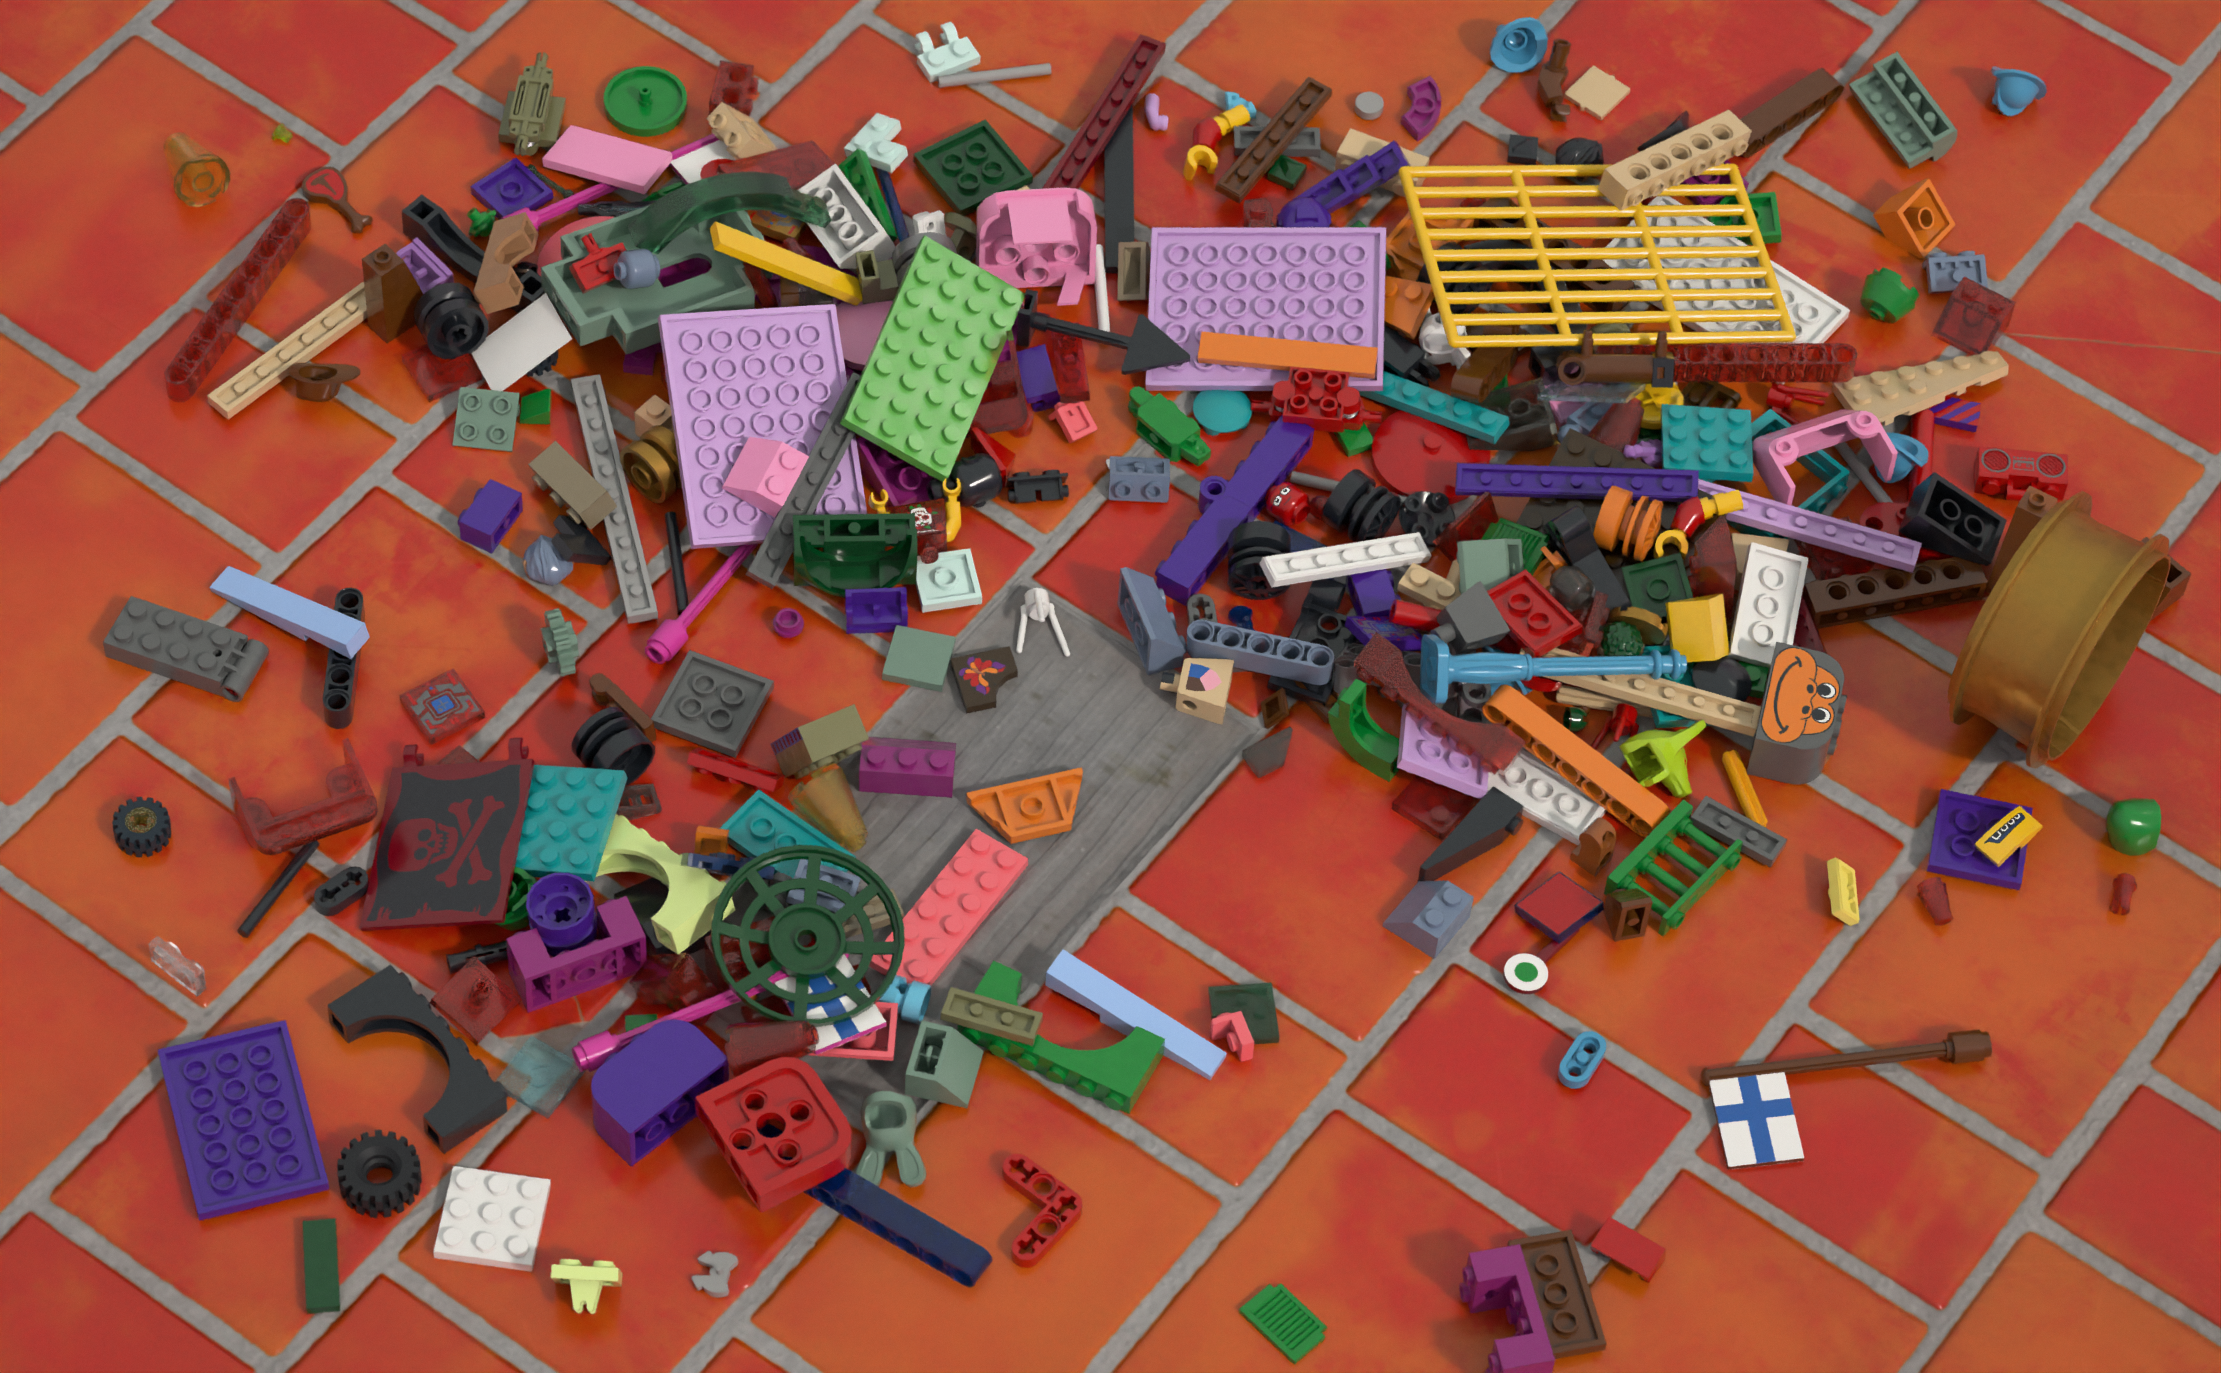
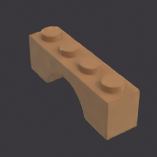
[474,212,539,314]

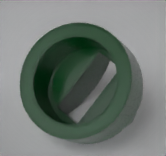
[1563,707,1588,732]

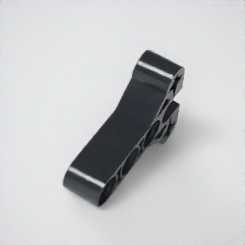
[1542,506,1632,625]

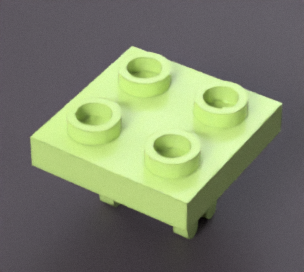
[551,1259,623,1314]

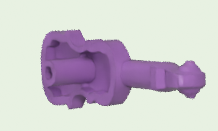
[1623,439,1662,468]

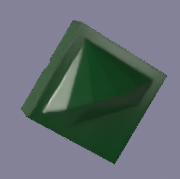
[1267,154,1307,191]

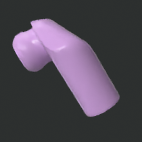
[1144,93,1168,131]

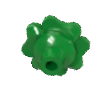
[467,207,496,237]

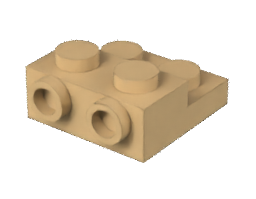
[706,102,783,163]

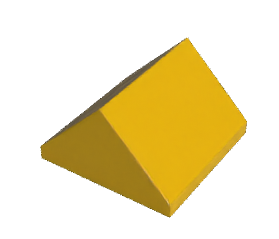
[1665,593,1729,662]

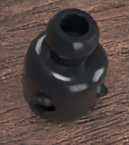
[926,453,1003,508]

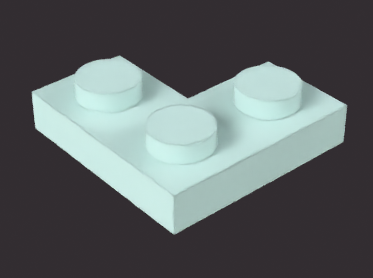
[844,113,908,173]

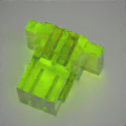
[272,123,293,143]

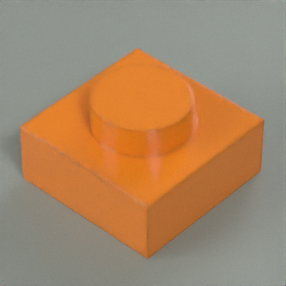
[694,826,729,856]

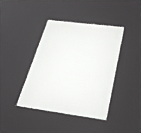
[471,293,572,391]

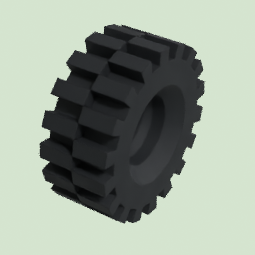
[337,1130,422,1218]

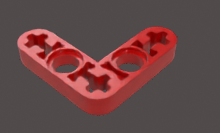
[1002,1153,1083,1268]

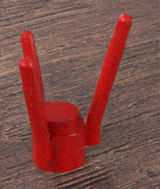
[1766,383,1829,425]
[1591,703,1639,750]

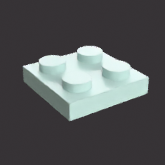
[915,548,982,613]

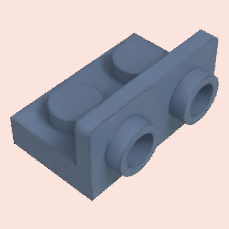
[1922,251,1988,294]
[1109,456,1170,503]

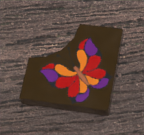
[950,646,1018,714]

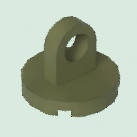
[944,212,977,261]

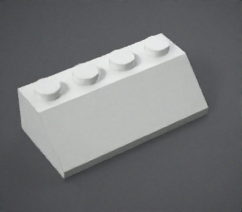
[788,164,896,269]

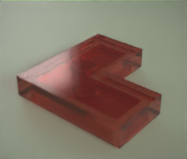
[401,344,482,402]

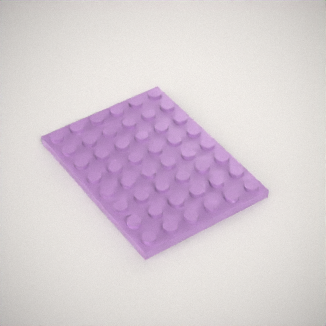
[1146,227,1386,391]
[658,304,867,549]

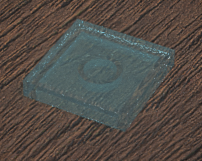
[495,1036,585,1118]

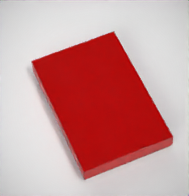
[1487,569,1583,658]

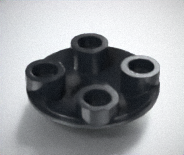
[1399,491,1456,547]
[1692,656,1752,702]

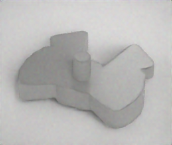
[692,1251,739,1297]

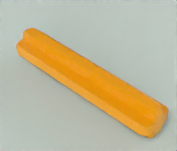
[1722,750,1768,828]

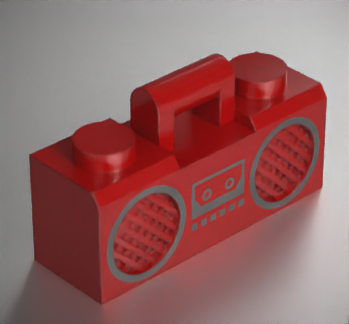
[1974,446,2068,501]

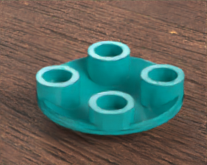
[1193,390,1252,436]

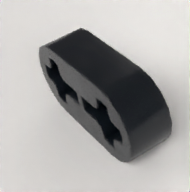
[314,866,369,916]

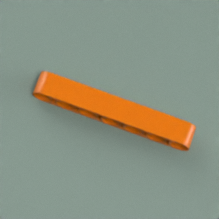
[1482,684,1670,838]

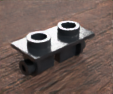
[1006,470,1069,504]

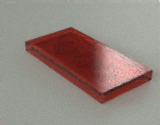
[716,140,845,208]

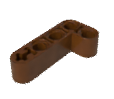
[1450,310,1520,403]

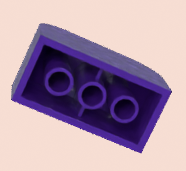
[591,1020,729,1167]

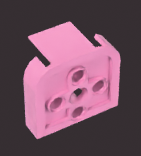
[976,188,1097,308]

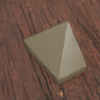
[1117,241,1151,301]

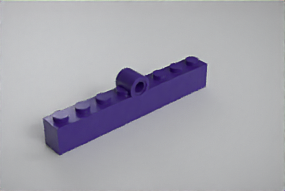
[1155,414,1314,606]

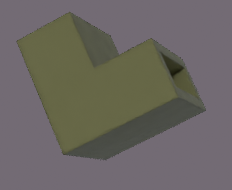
[856,250,899,304]

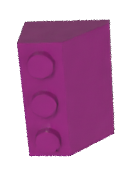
[859,737,956,798]

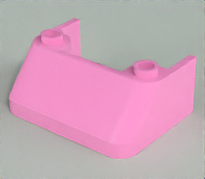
[1752,410,1898,506]

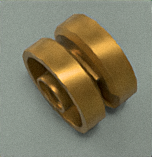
[620,425,682,503]

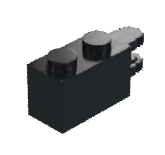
[1383,324,1441,387]

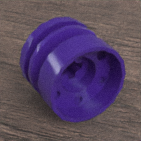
[526,873,598,957]

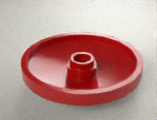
[1371,410,1490,505]

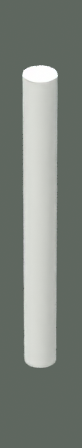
[1095,244,1110,332]

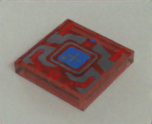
[399,669,485,745]

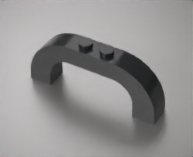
[1464,240,1587,386]

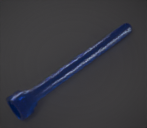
[877,168,910,242]

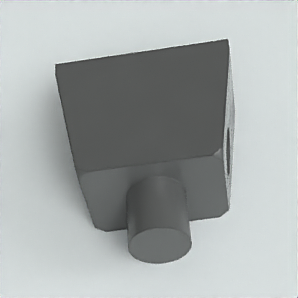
[1431,581,1510,654]

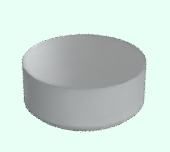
[1355,92,1384,120]

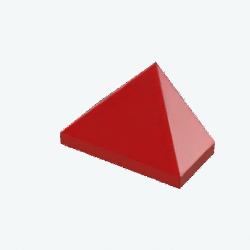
[971,427,1016,488]

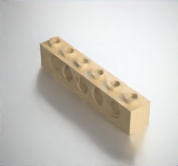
[1598,110,1751,211]

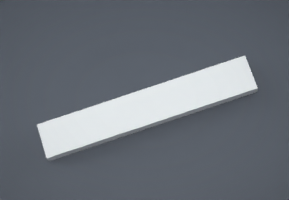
[1259,532,1432,587]

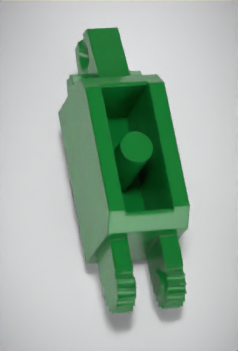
[1128,386,1211,466]

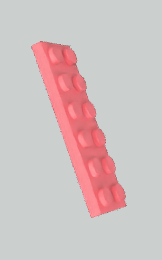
[869,829,1028,986]

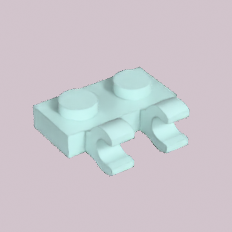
[915,21,981,83]

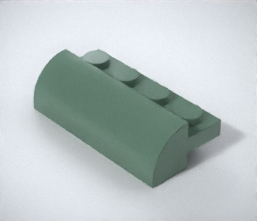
[1849,52,1957,169]

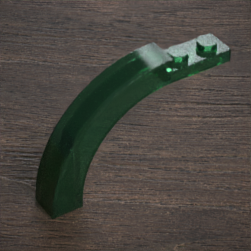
[627,172,832,254]

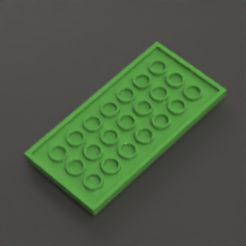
[840,235,1025,482]

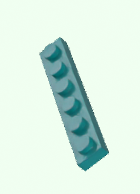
[1359,371,1509,445]

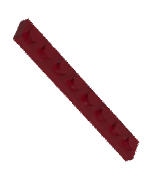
[1042,34,1166,189]

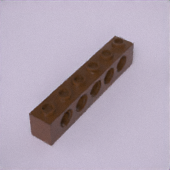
[1473,198,1634,312]
[1803,556,1988,629]

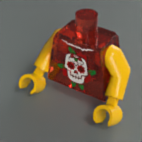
[868,478,961,564]

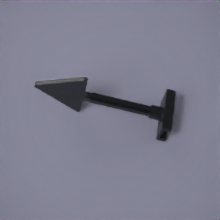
[1017,289,1190,375]

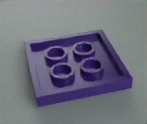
[1927,789,2033,890]

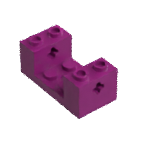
[506,896,647,1013]
[1459,1244,1555,1373]

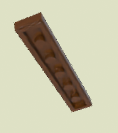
[1215,77,1333,204]

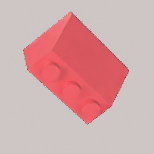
[796,1002,898,1061]

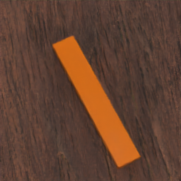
[1198,331,1378,379]

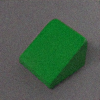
[520,389,552,424]

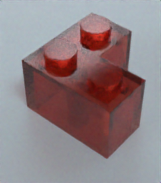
[629,953,721,1026]

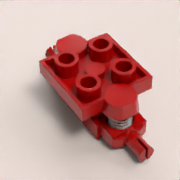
[1251,367,1382,432]

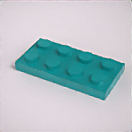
[719,789,856,879]

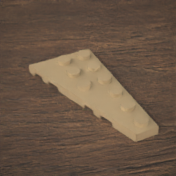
[1832,351,2008,426]

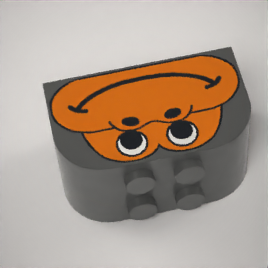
[1747,642,1847,784]

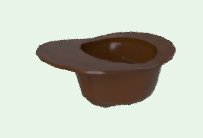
[288,363,360,402]

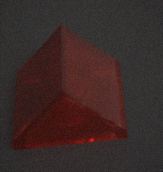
[1433,491,1499,562]

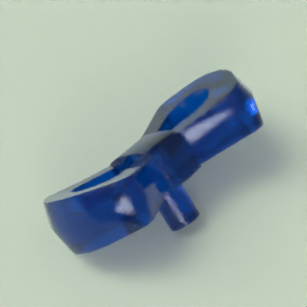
[1228,605,1255,631]

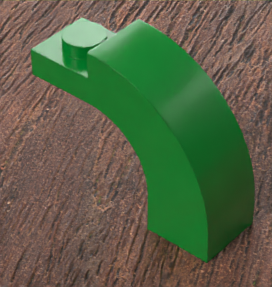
[1328,679,1400,782]

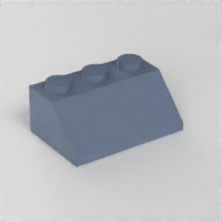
[1117,567,1187,675]

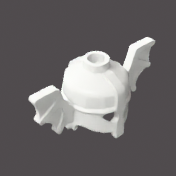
[1418,308,1471,369]

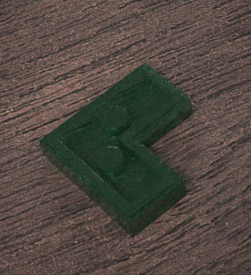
[1208,983,1280,1044]

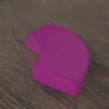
[1401,76,1441,141]

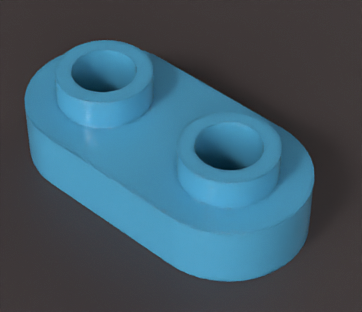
[1558,1031,1606,1089]

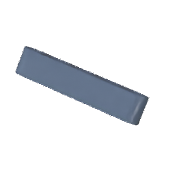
[1187,620,1334,685]

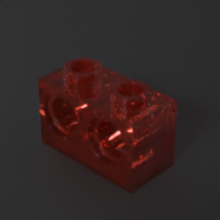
[709,60,759,116]

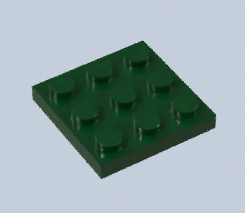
[913,119,1033,216]

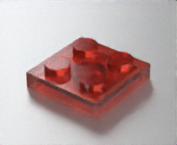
[1391,775,1478,841]

